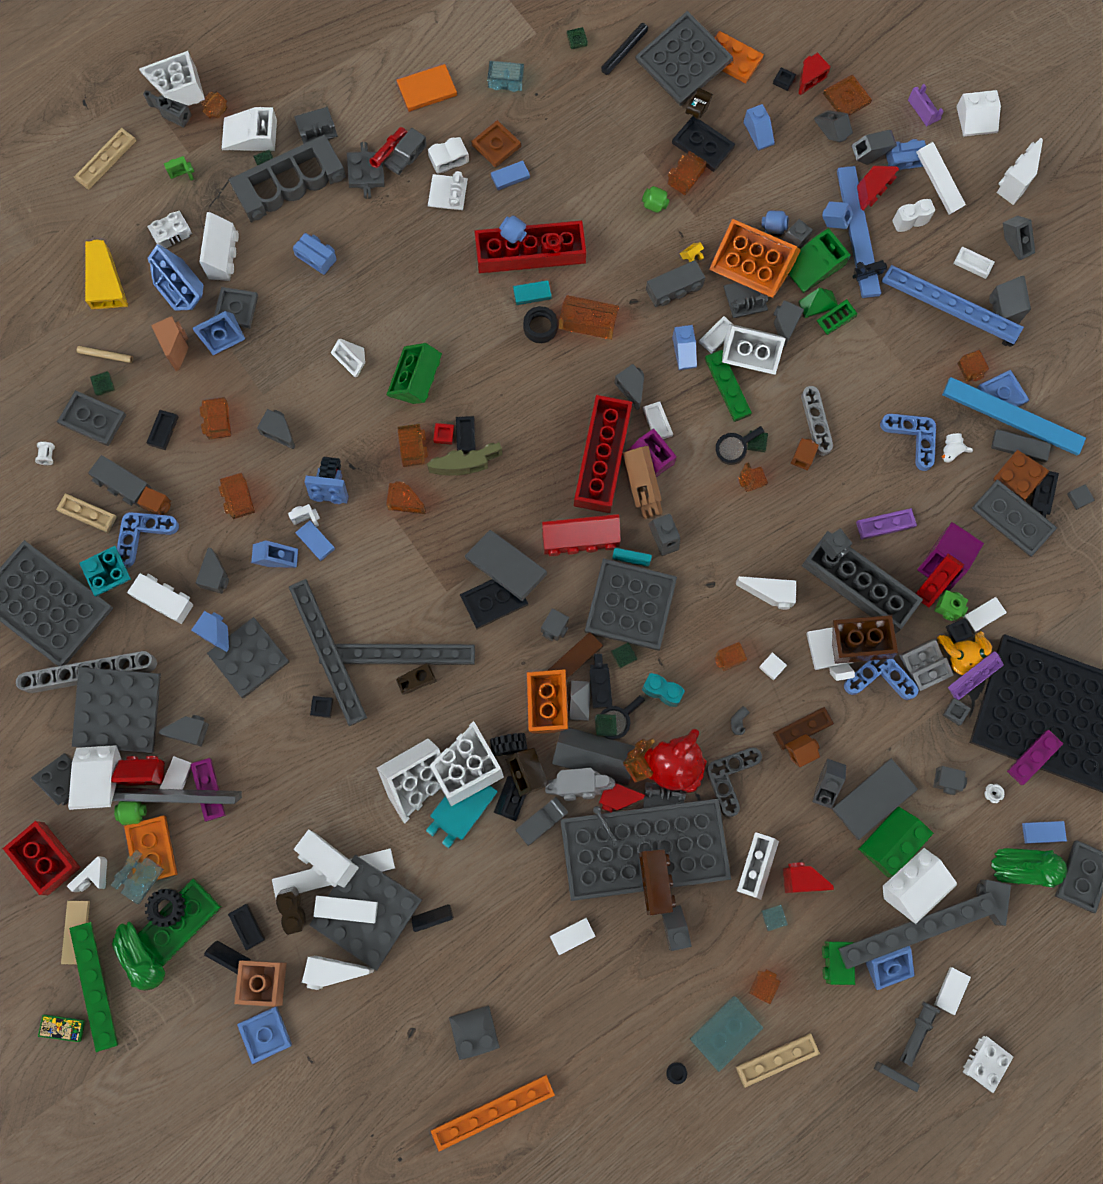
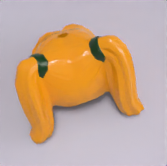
[937,631,992,675]

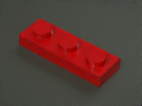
[915,553,964,607]

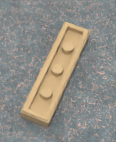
[74,128,136,190]
[735,1033,820,1088]

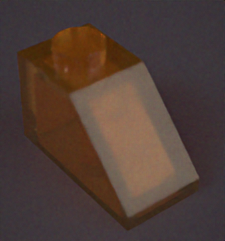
[386,481,426,514]

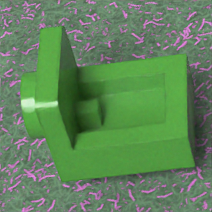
[164,156,195,180]

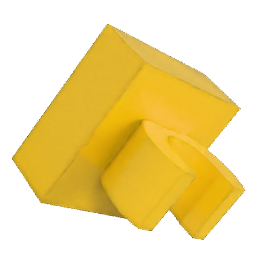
[679,242,704,262]

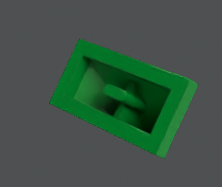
[798,287,838,318]

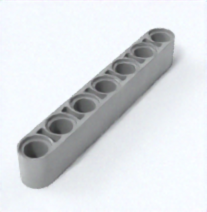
[16,651,157,693]

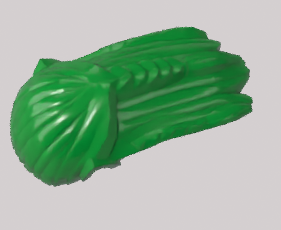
[991,848,1067,888]
[112,921,166,991]

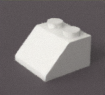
[956,90,1001,137]

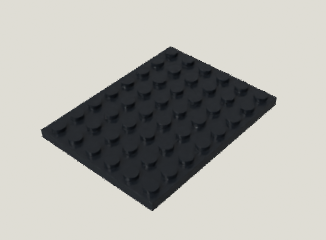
[969,634,1103,793]

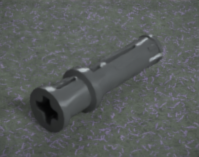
[899,1002,940,1067]

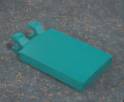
[426,785,498,848]

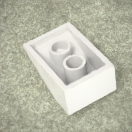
[68,745,122,810]
[302,956,374,990]

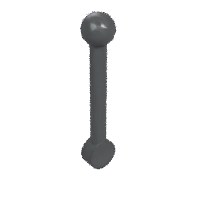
[593,806,618,844]

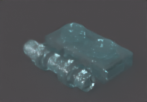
[111,850,164,904]

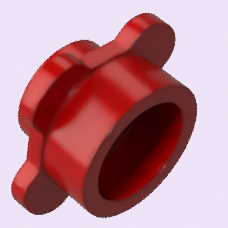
[543,233,564,252]

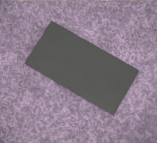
[971,479,1057,557]
[465,530,547,601]
[831,758,918,840]

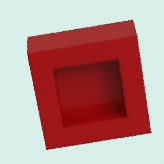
[433,423,454,445]

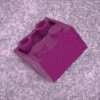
[623,428,677,477]

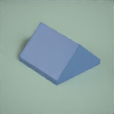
[193,311,245,355]
[865,946,915,990]

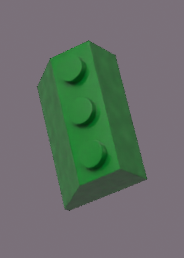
[386,343,442,404]
[858,806,934,878]

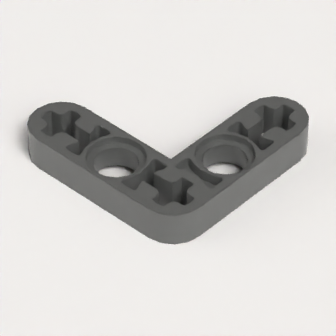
[706,748,762,817]

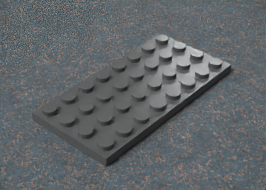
[560,799,731,901]

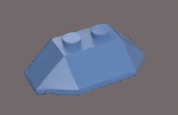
[148,244,204,311]

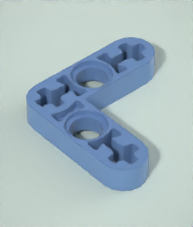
[880,414,936,471]
[117,512,179,568]
[844,659,919,700]

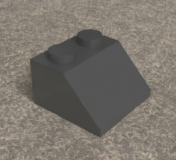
[989,276,1031,324]

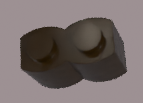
[276,886,306,935]

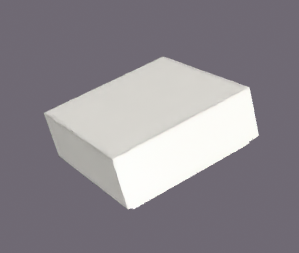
[759,652,787,680]
[829,664,855,681]

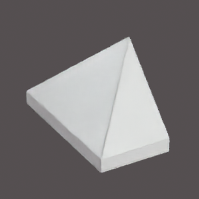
[331,339,365,377]

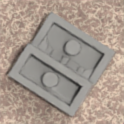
[899,639,954,691]

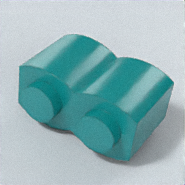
[642,673,685,707]

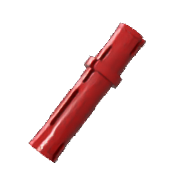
[369,127,407,168]

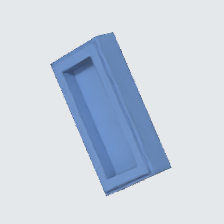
[491,161,530,190]
[295,521,335,561]
[1022,821,1067,844]

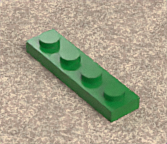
[705,350,752,422]

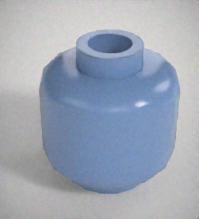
[762,211,789,235]
[499,215,527,244]

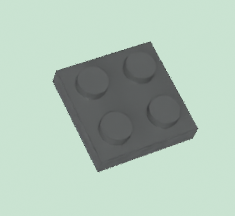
[214,287,258,329]

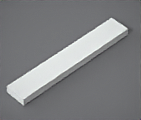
[272,848,395,898]

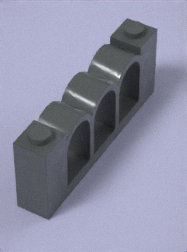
[229,134,346,222]

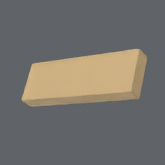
[56,493,117,533]
[61,901,90,964]

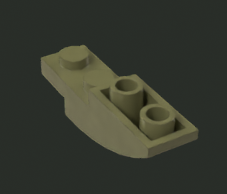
[427,442,502,476]

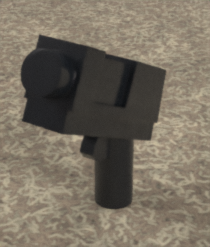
[852,260,887,281]

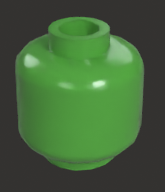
[642,186,669,213]
[114,801,147,825]

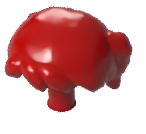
[644,729,707,793]

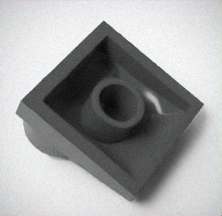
[449,1005,500,1060]

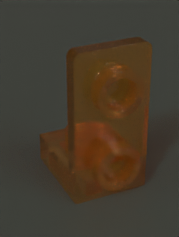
[738,462,768,492]
[623,738,655,783]

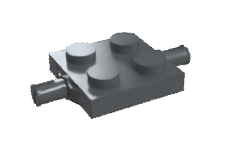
[347,142,385,199]

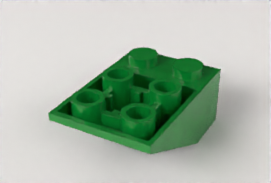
[788,228,851,293]

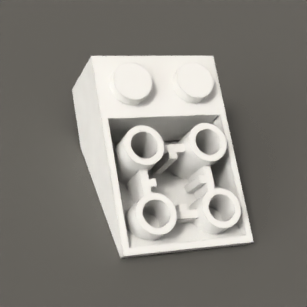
[222,107,277,151]
[996,138,1043,205]

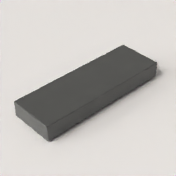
[991,429,1051,463]

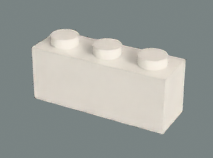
[127,573,193,624]
[294,829,359,888]
[737,832,779,900]

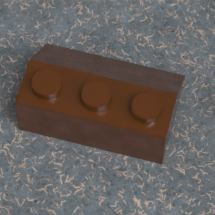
[832,615,898,664]
[639,849,676,915]

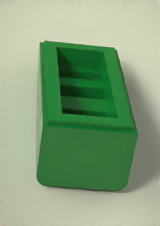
[816,299,857,335]

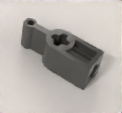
[143,91,192,128]
[384,128,427,175]
[516,797,568,846]

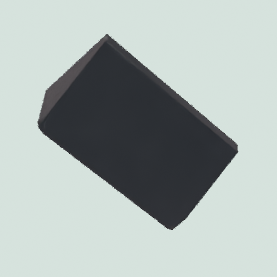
[494,776,526,821]
[411,904,454,932]
[204,941,251,974]

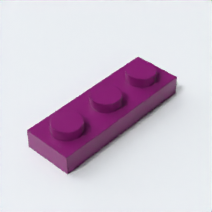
[1007,729,1063,785]
[190,758,226,822]

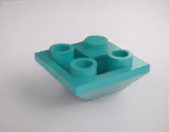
[79,546,131,597]

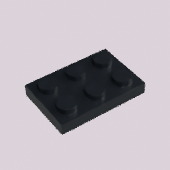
[672,116,735,172]
[460,579,528,630]

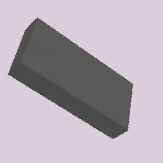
[874,1062,920,1092]

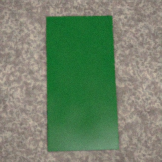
[138,878,222,966]

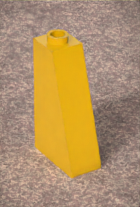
[85,239,128,309]

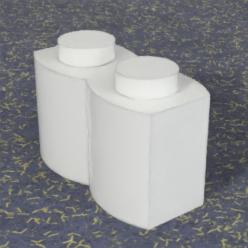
[428,137,469,174]
[892,199,935,232]

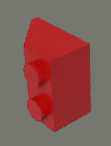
[111,756,165,786]
[783,862,834,893]

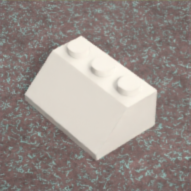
[199,212,239,281]
[722,324,786,375]
[883,848,957,924]

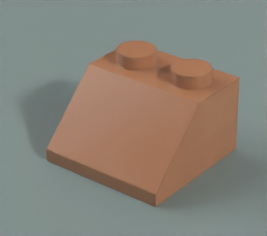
[151,316,189,371]
[234,961,287,1007]

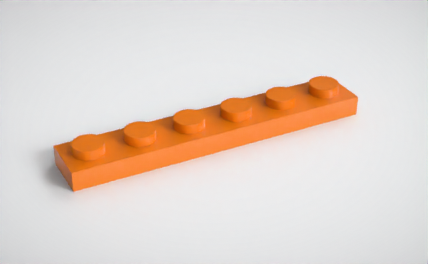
[431,1075,555,1151]

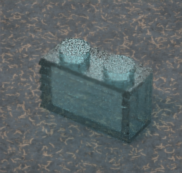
[487,61,524,92]

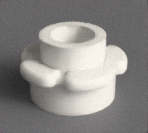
[984,784,1004,803]

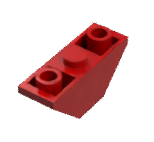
[857,166,899,211]

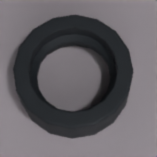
[523,306,558,343]

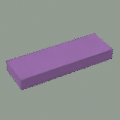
[856,508,917,540]
[948,651,1004,700]

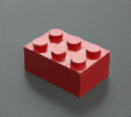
[2,821,81,896]

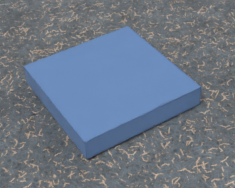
[977,370,1029,407]
[237,1006,292,1064]

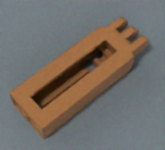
[623,446,663,519]

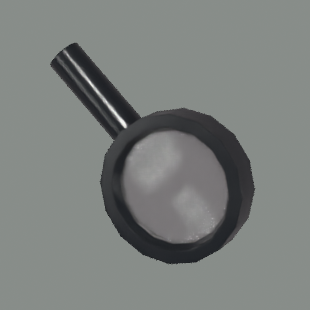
[716,426,765,465]
[597,695,645,740]

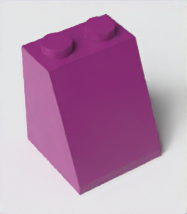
[917,522,984,591]

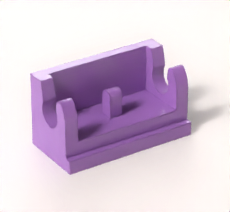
[908,84,944,127]

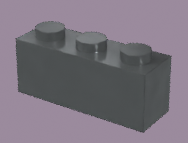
[646,260,705,307]
[88,455,152,507]

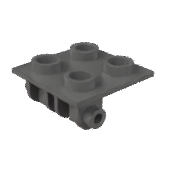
[294,106,338,144]
[723,282,768,318]
[31,753,72,806]
[643,782,686,808]

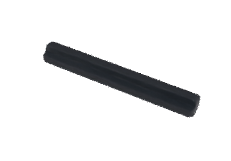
[601,23,648,75]

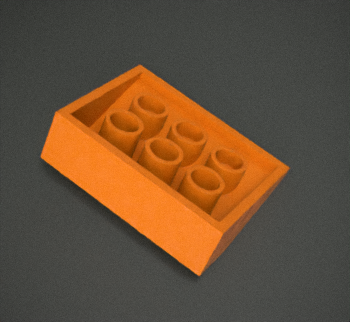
[709,219,801,298]

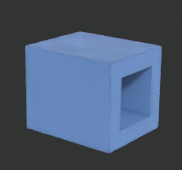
[822,201,853,229]

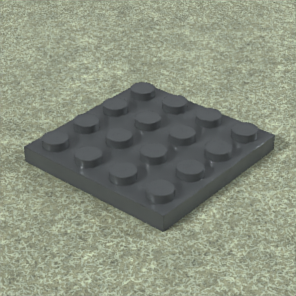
[635,11,733,106]
[585,559,677,651]
[72,667,161,753]
[309,855,423,971]

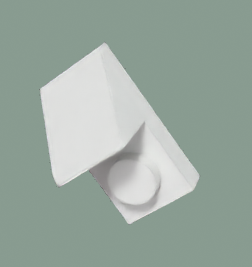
[67,856,107,892]

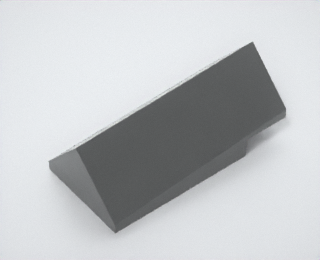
[552,727,638,785]

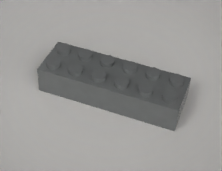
[801,531,923,634]

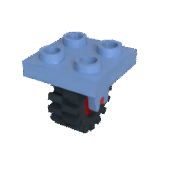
[304,457,348,504]

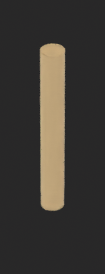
[77,346,133,363]

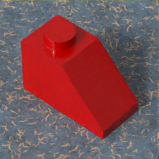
[799,52,831,95]
[598,783,645,813]

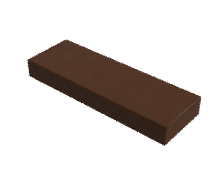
[547,633,603,680]
[772,707,834,750]

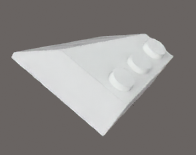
[139,51,205,106]
[430,721,504,806]
[377,739,441,824]

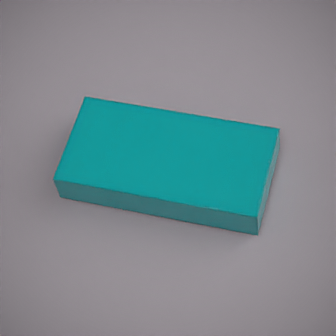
[513,280,552,305]
[612,548,652,567]

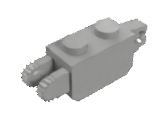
[545,768,616,801]

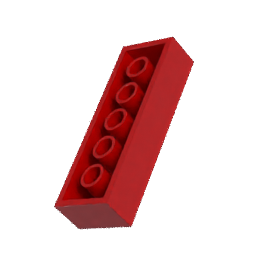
[474,220,586,273]
[574,395,633,513]

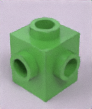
[934,590,968,621]

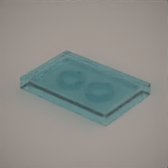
[690,996,763,1072]

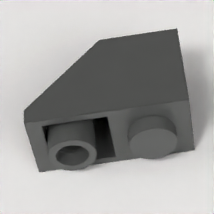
[851,130,897,165]
[812,759,846,808]

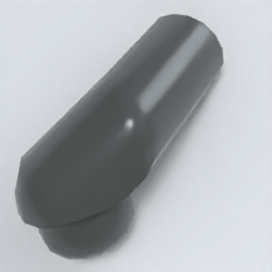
[731,706,750,735]

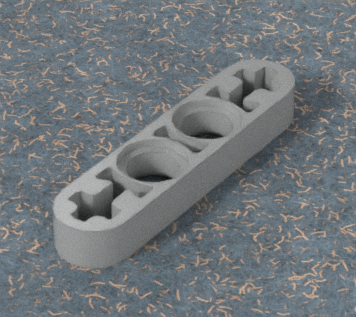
[801,386,833,456]

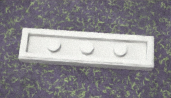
[916,142,966,214]

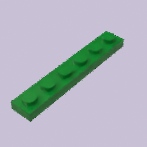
[69,922,118,1052]

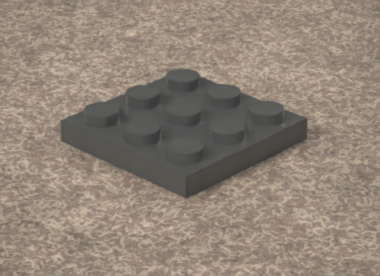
[207,617,289,698]

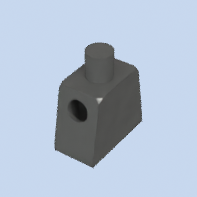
[648,514,680,556]

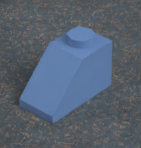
[743,104,775,151]
[672,325,697,370]
[251,541,298,568]
[191,611,229,652]

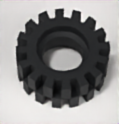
[490,733,528,756]
[145,889,186,927]

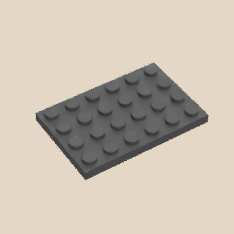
[0,540,113,666]

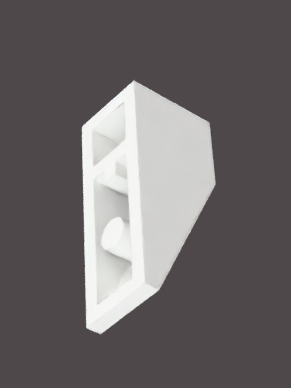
[736,576,796,610]

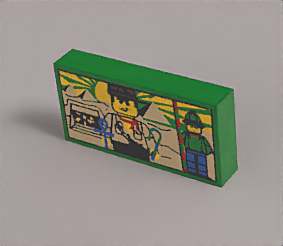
[38,1014,86,1042]

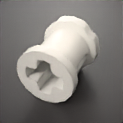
[35,442,55,465]

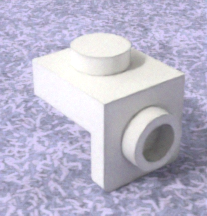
[288,504,320,527]

